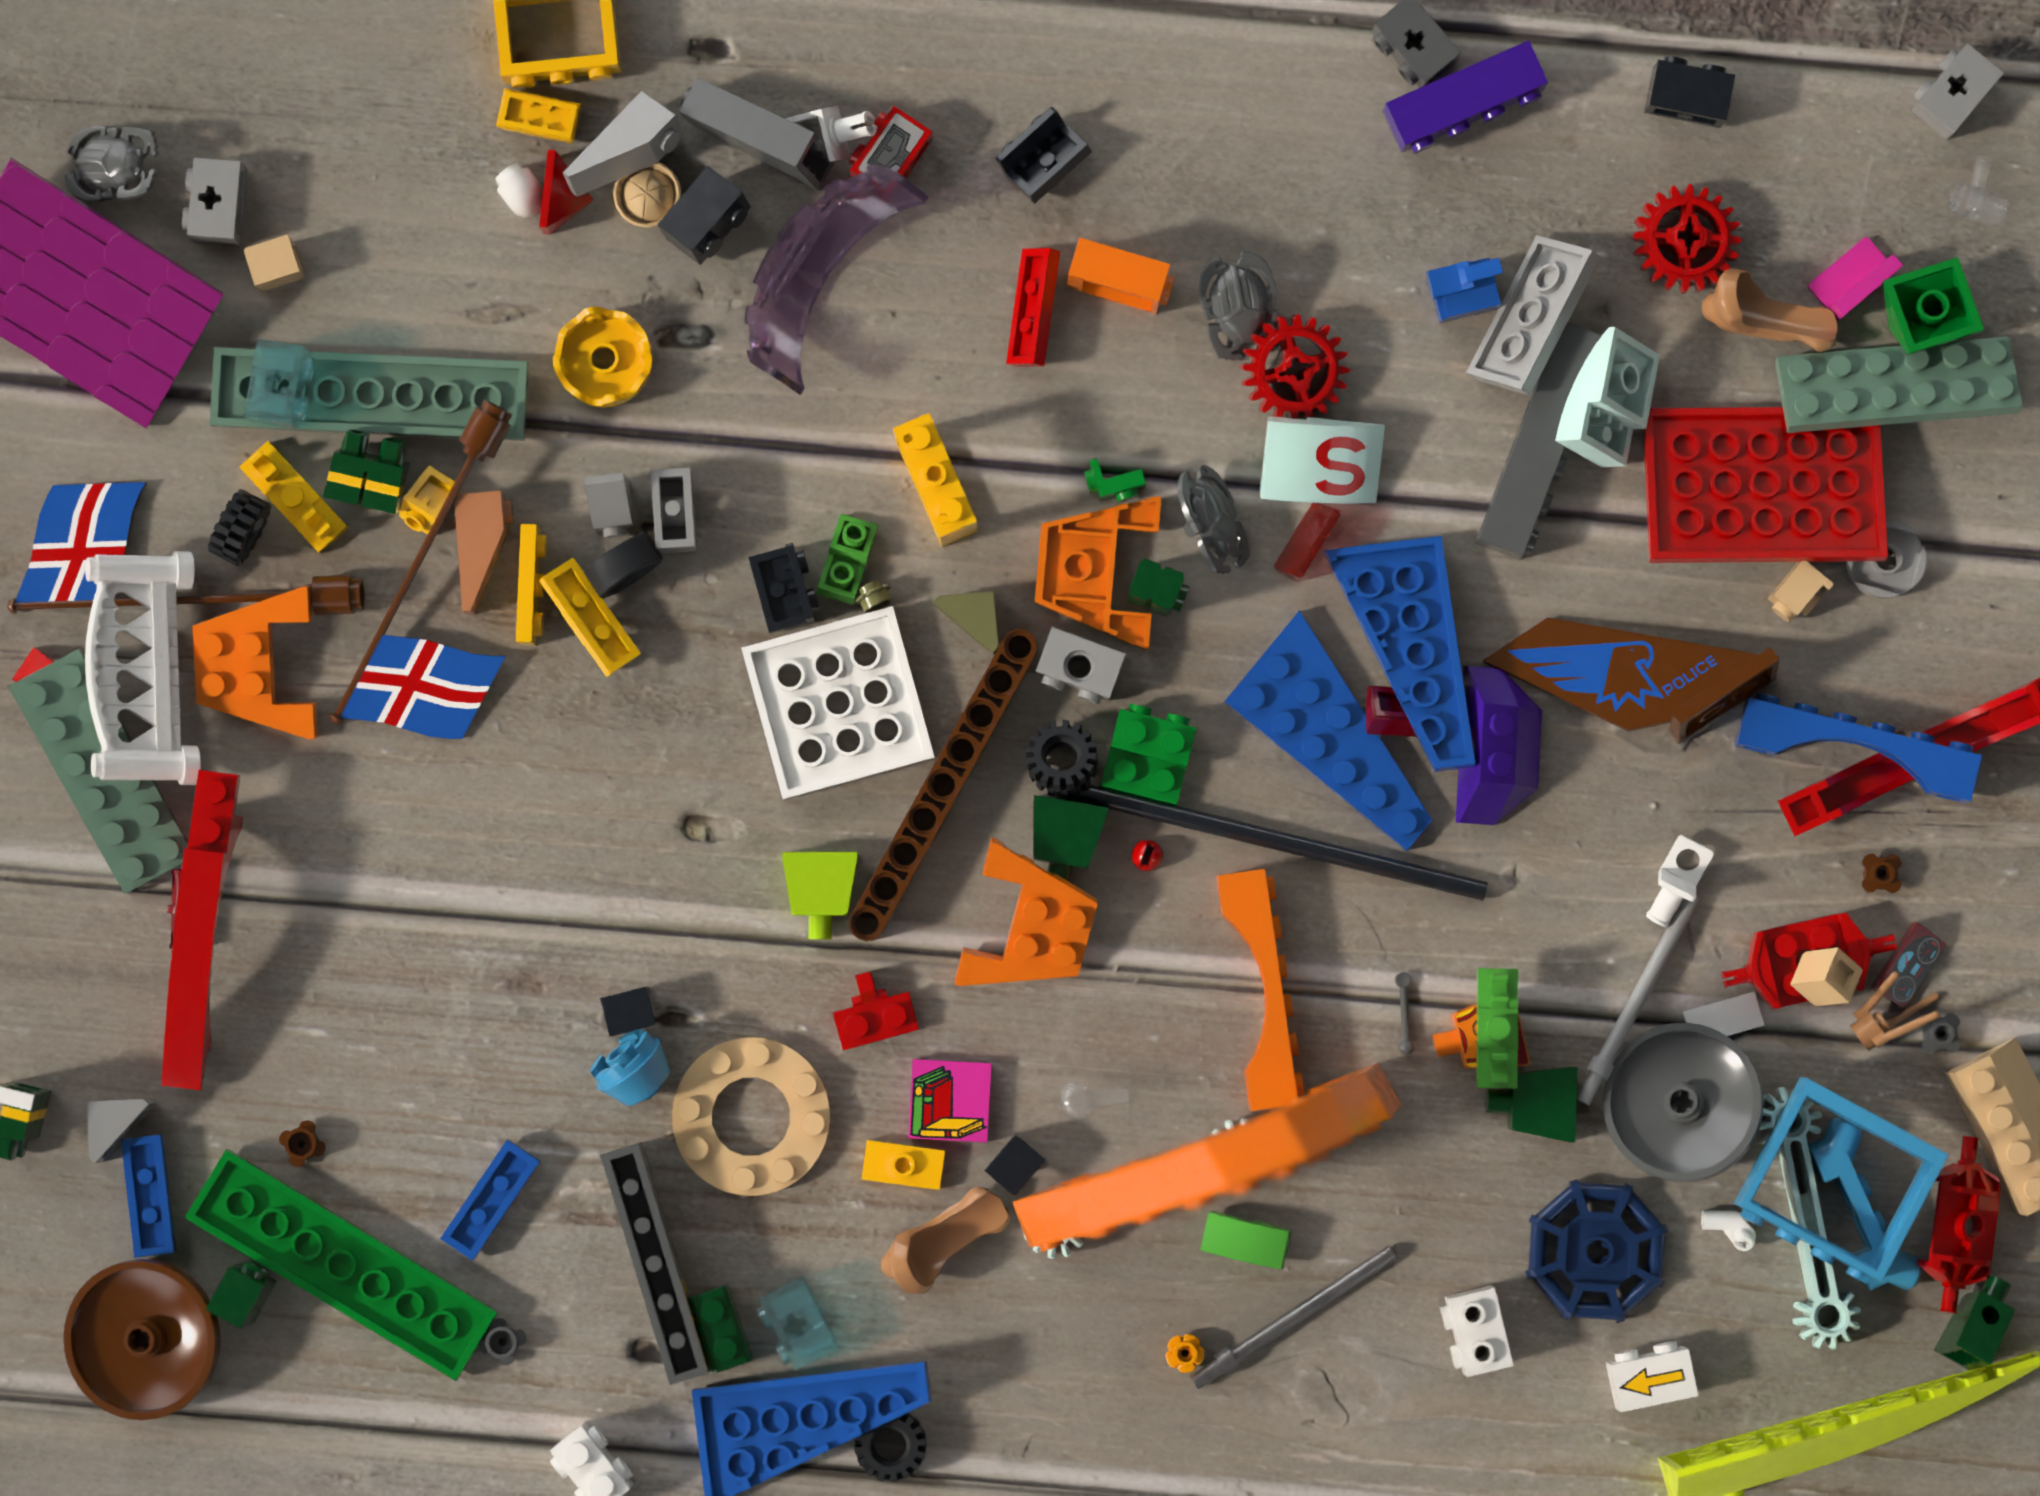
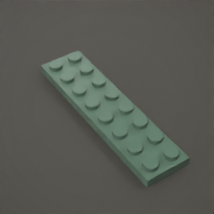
[210,347,529,441]

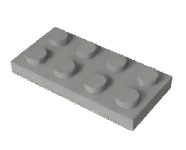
[1466,235,1601,396]

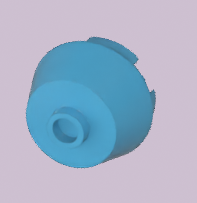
[590,1029,670,1106]

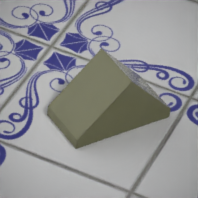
[933,591,999,656]

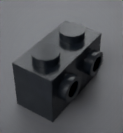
[1644,56,1735,128]
[657,166,751,265]

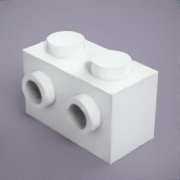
[1440,1285,1514,1377]
[550,1421,634,1496]

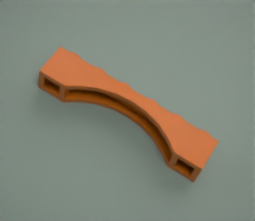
[1216,869,1304,1111]

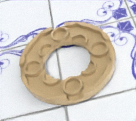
[672,1037,831,1196]

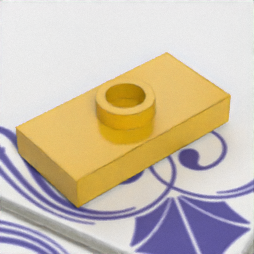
[496,88,582,144]
[861,1140,945,1190]

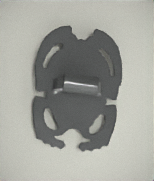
[65,125,159,203]
[1198,251,1279,361]
[1177,465,1250,574]

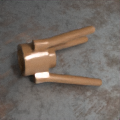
[1850,971,1940,1051]

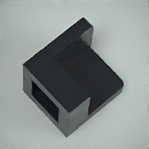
[600,986,656,1037]
[984,1134,1045,1195]

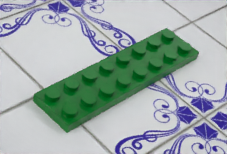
[184,1149,499,1381]

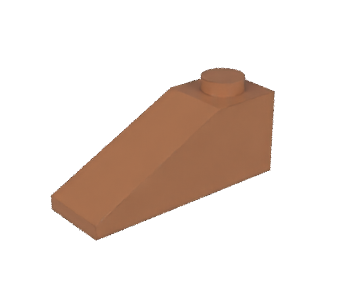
[454,490,514,615]

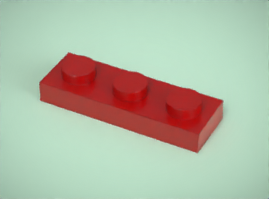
[1006,248,1061,367]

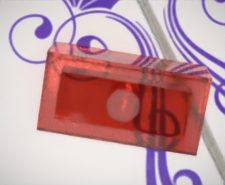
[1274,503,1341,582]

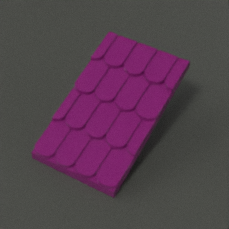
[0,157,223,428]

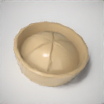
[613,162,682,228]

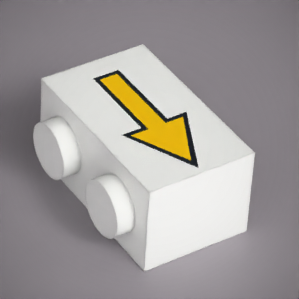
[1606,1341,1699,1412]

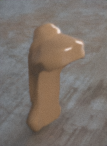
[1702,268,1838,353]
[881,1187,1012,1294]

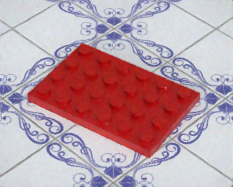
[1643,407,1888,563]

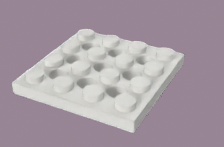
[741,606,935,800]

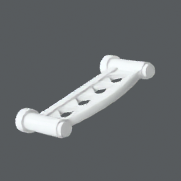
[85,551,201,785]

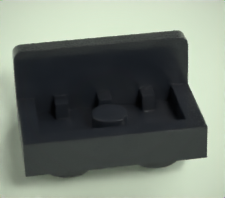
[996,107,1092,204]
[748,543,820,634]

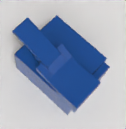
[1426,257,1503,323]

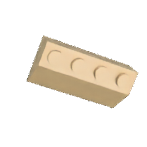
[1944,1037,2040,1216]

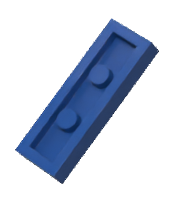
[121,1134,177,1258]
[440,1139,541,1261]

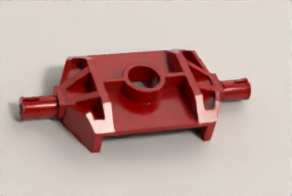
[1721,912,1897,1009]
[1917,1135,2002,1314]

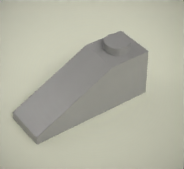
[563,91,683,197]

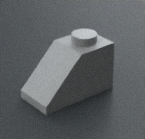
[584,472,636,538]

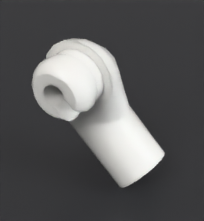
[1701,1210,1756,1251]

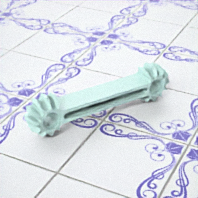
[1759,1087,1861,1350]

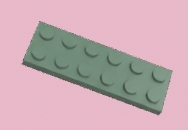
[1775,336,2023,433]
[8,648,188,894]

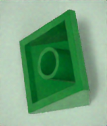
[1882,257,1984,355]

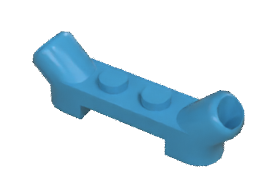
[1808,1117,1923,1291]

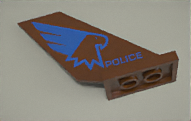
[1483,617,1780,744]

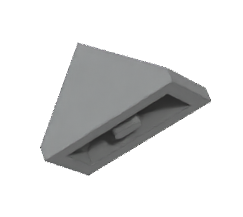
[87,1098,156,1163]

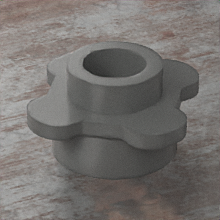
[1921,1013,1961,1054]
[479,1318,526,1365]

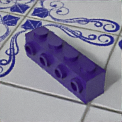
[1383,40,1548,154]

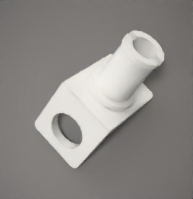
[785,106,876,162]
[1646,835,1713,927]

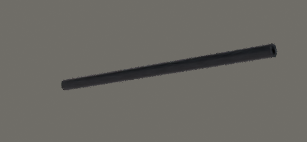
[1063,784,1488,901]

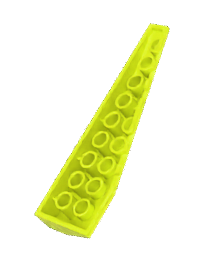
[1658,1351,2040,1496]

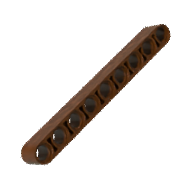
[849,629,1037,942]

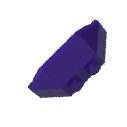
[1456,666,1542,825]

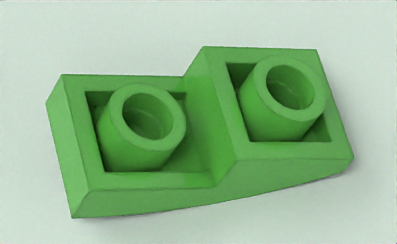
[816,514,878,605]
[1200,1211,1292,1269]

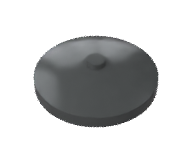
[1603,1023,1764,1182]

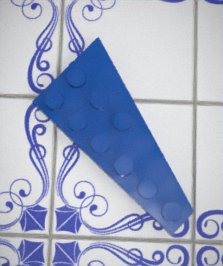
[1324,536,1475,772]
[1224,610,1432,851]
[692,1361,932,1496]

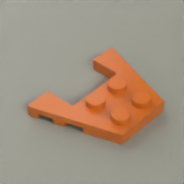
[1034,496,1162,650]
[192,585,318,739]
[954,838,1098,986]

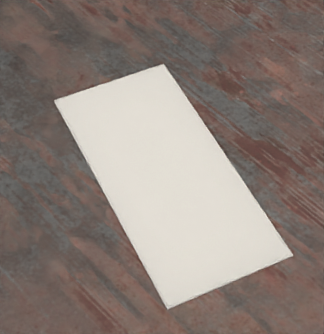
[1683,991,1764,1036]

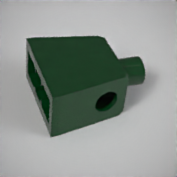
[1033,795,1108,881]
[1486,1066,1578,1143]
[1933,1275,2014,1370]

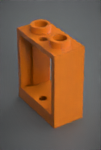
[1067,237,1175,314]

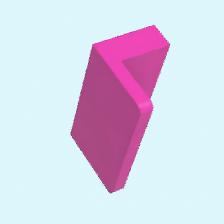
[1808,237,1904,321]

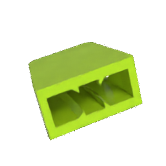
[782,852,859,940]

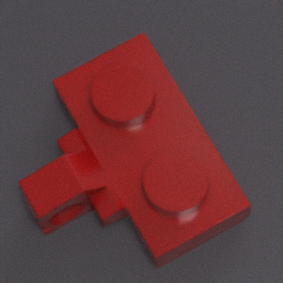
[833,971,919,1051]

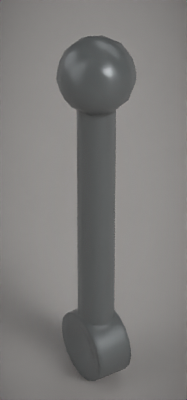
[1395,972,1414,1055]

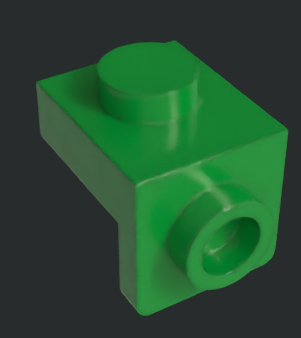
[1084,458,1146,503]

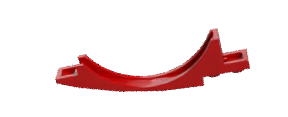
[1777,677,2040,837]
[161,770,243,1091]

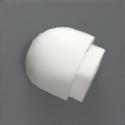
[496,163,543,218]

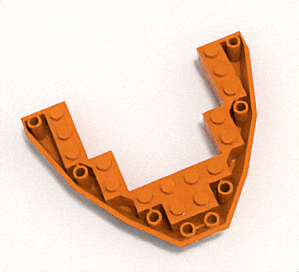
[1012,1062,1402,1252]

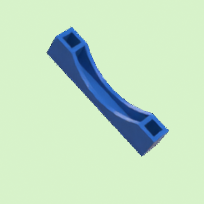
[1734,693,1982,804]

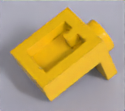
[399,465,461,535]

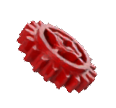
[1631,184,1742,294]
[1240,314,1350,420]

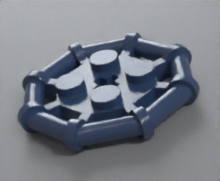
[1525,1179,1668,1324]

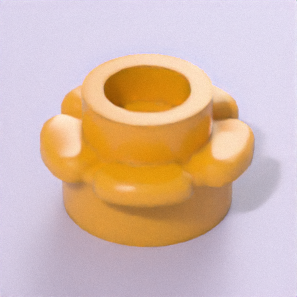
[1166,1334,1205,1373]

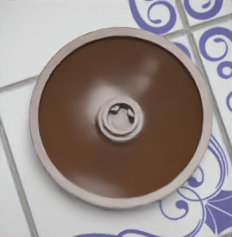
[63,1259,221,1420]

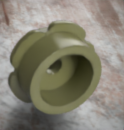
[855,580,893,613]

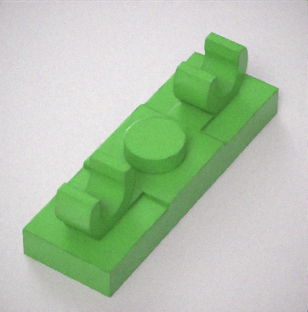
[1476,968,1518,1088]

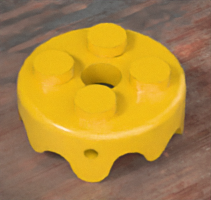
[553,306,653,408]

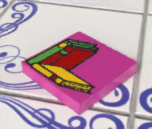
[908,1059,992,1142]

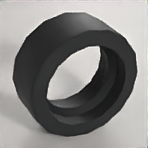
[584,533,663,598]

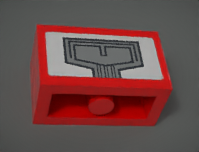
[848,105,933,203]

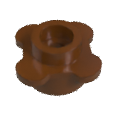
[1861,854,1902,893]
[279,1120,326,1167]

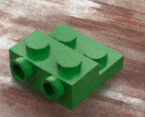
[1100,704,1196,805]

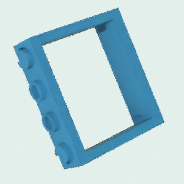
[1733,1077,1949,1284]

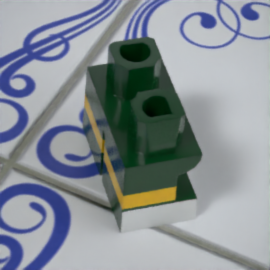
[323,429,410,514]
[0,1081,52,1160]

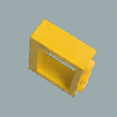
[493,0,621,89]
[893,413,978,547]

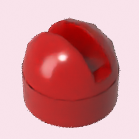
[1131,840,1163,871]

